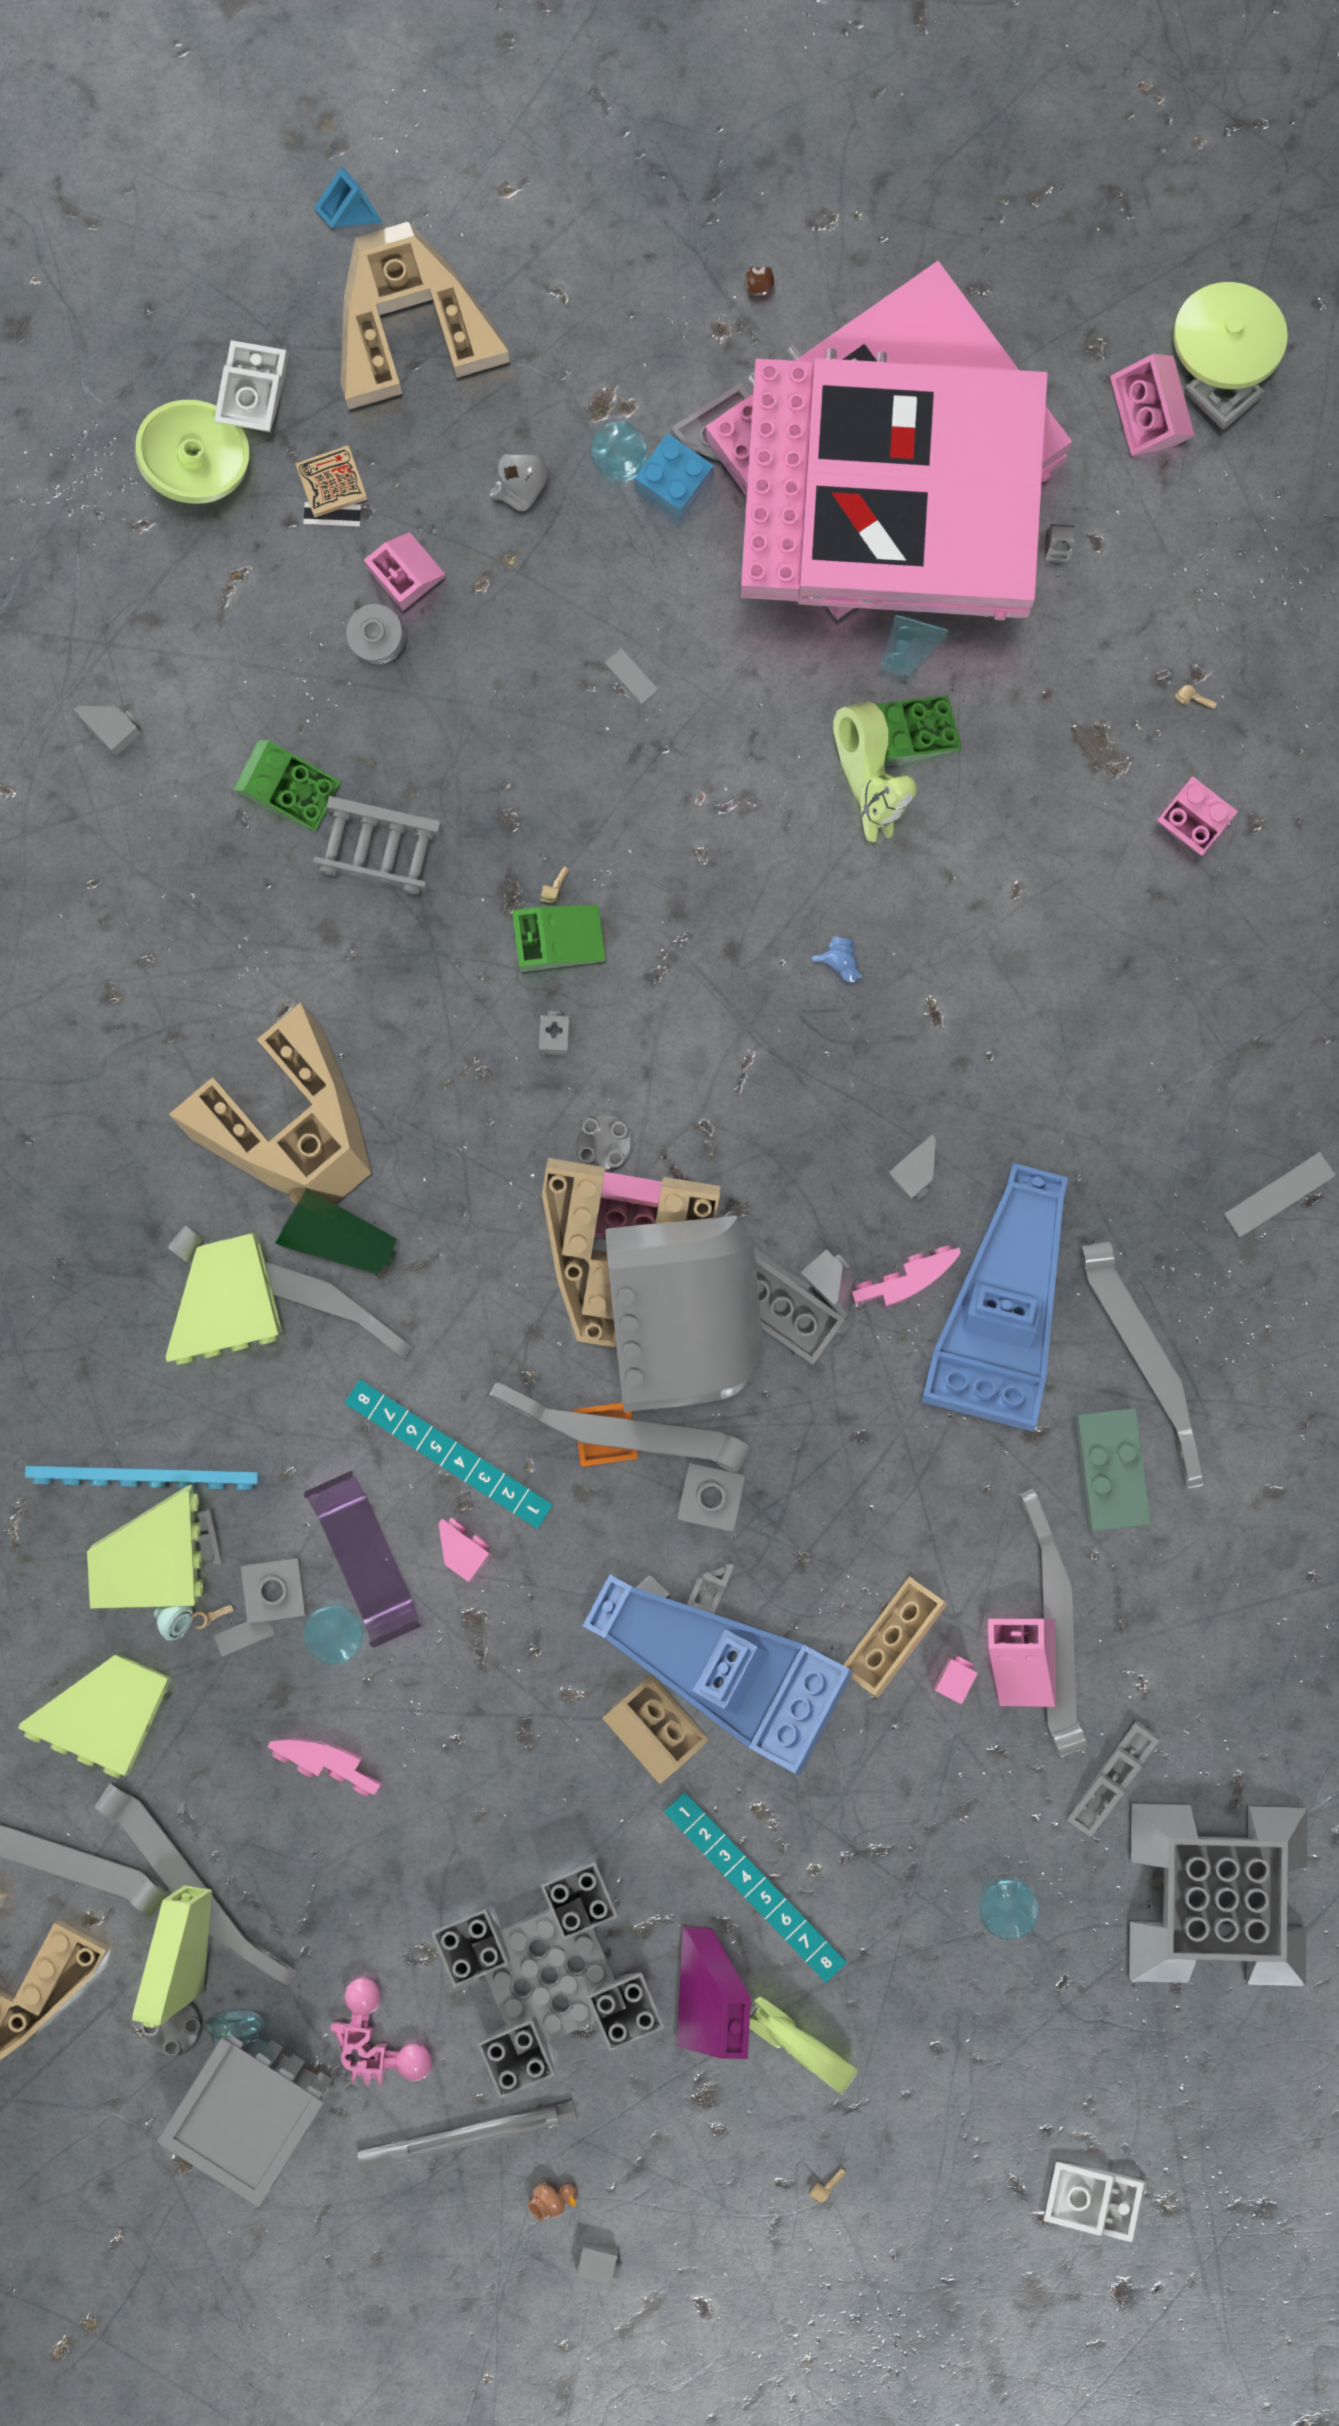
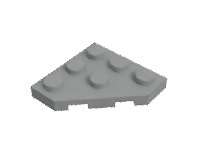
[671,383,749,460]

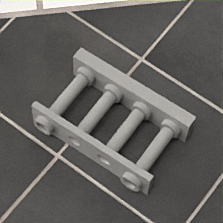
[313,796,442,894]

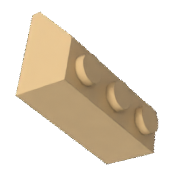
[602,1674,709,1784]

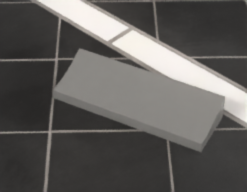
[754,1247,849,1365]

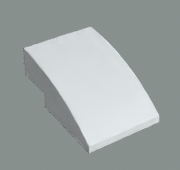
[214,340,289,432]
[1044,2162,1147,2242]

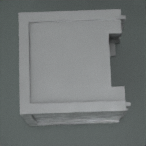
[157,2022,335,2207]

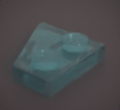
[880,615,948,679]

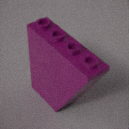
[676,1927,751,2059]

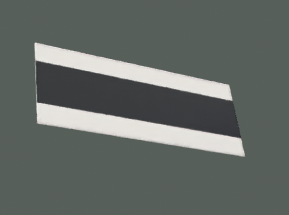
[303,502,361,527]

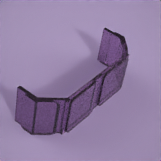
[303,1471,422,1648]

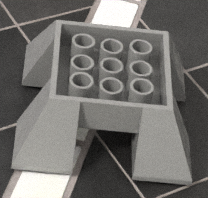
[1129,1803,1308,1986]
[431,1862,665,2099]

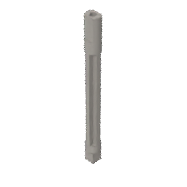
[358,2101,577,2172]

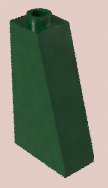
[275,1188,397,1274]

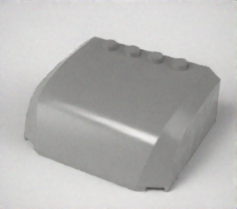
[605,1216,763,1412]

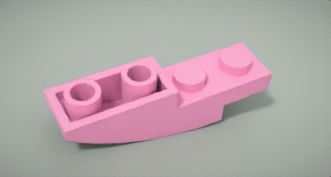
[851,1245,961,1307]
[268,1739,383,1797]

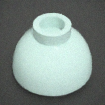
[154,1606,193,1641]

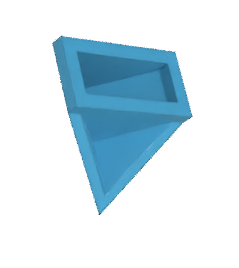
[314,167,383,228]

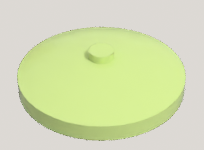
[1173,282,1288,389]
[135,400,249,504]

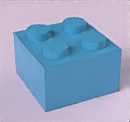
[634,433,714,520]

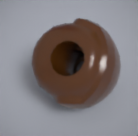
[745,266,774,296]

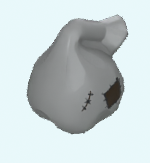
[489,454,549,511]

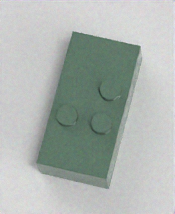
[1075,1408,1151,1531]

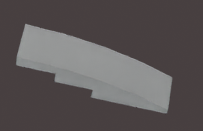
[1067,1720,1160,1837]

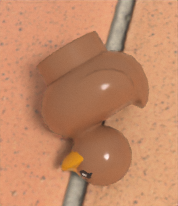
[528,2183,578,2221]

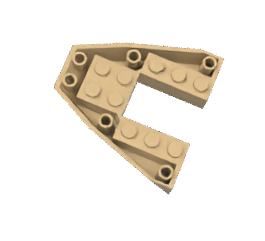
[341,222,510,410]
[169,1002,371,1204]
[542,1158,721,1348]
[0,1888,111,2060]

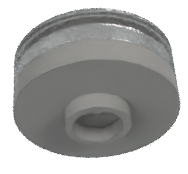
[346,604,406,665]

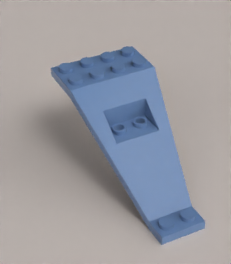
[922,1163,1068,1432]
[583,1575,854,1776]

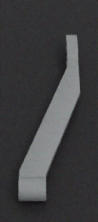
[167,1225,412,1358]
[1081,1241,1203,1488]
[489,1382,751,1474]
[1020,1489,1088,1758]
[94,1782,296,1985]
[0,1825,168,1916]

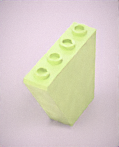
[166,1232,283,1365]
[87,1485,203,1608]
[18,1655,172,1778]
[132,1885,212,2028]

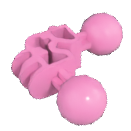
[330,1978,433,2087]

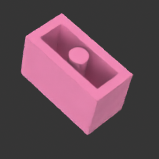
[932,1656,978,1704]

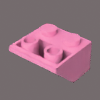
[364,532,446,611]
[1157,776,1238,856]
[439,1518,492,1582]

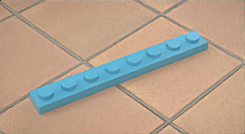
[25,1466,261,1490]

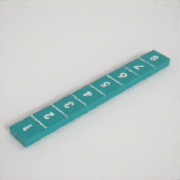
[344,1379,553,1529]
[664,1791,847,1983]

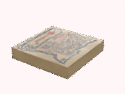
[295,445,367,518]

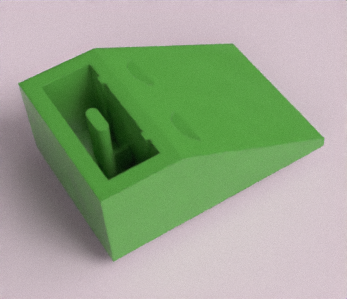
[876,695,962,767]
[233,740,341,832]
[512,905,606,972]

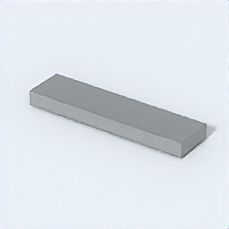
[1223,1152,1336,1238]

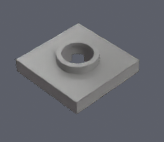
[1184,378,1265,430]
[677,1463,746,1532]
[240,1558,306,1624]

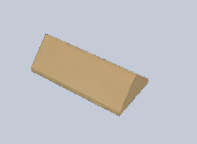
[843,1577,947,1698]

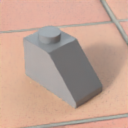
[73,706,141,756]
[887,1135,936,1201]
[801,1249,853,1319]

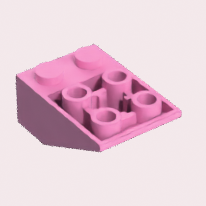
[988,1618,1057,1707]

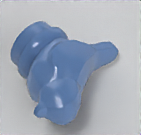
[811,937,863,983]

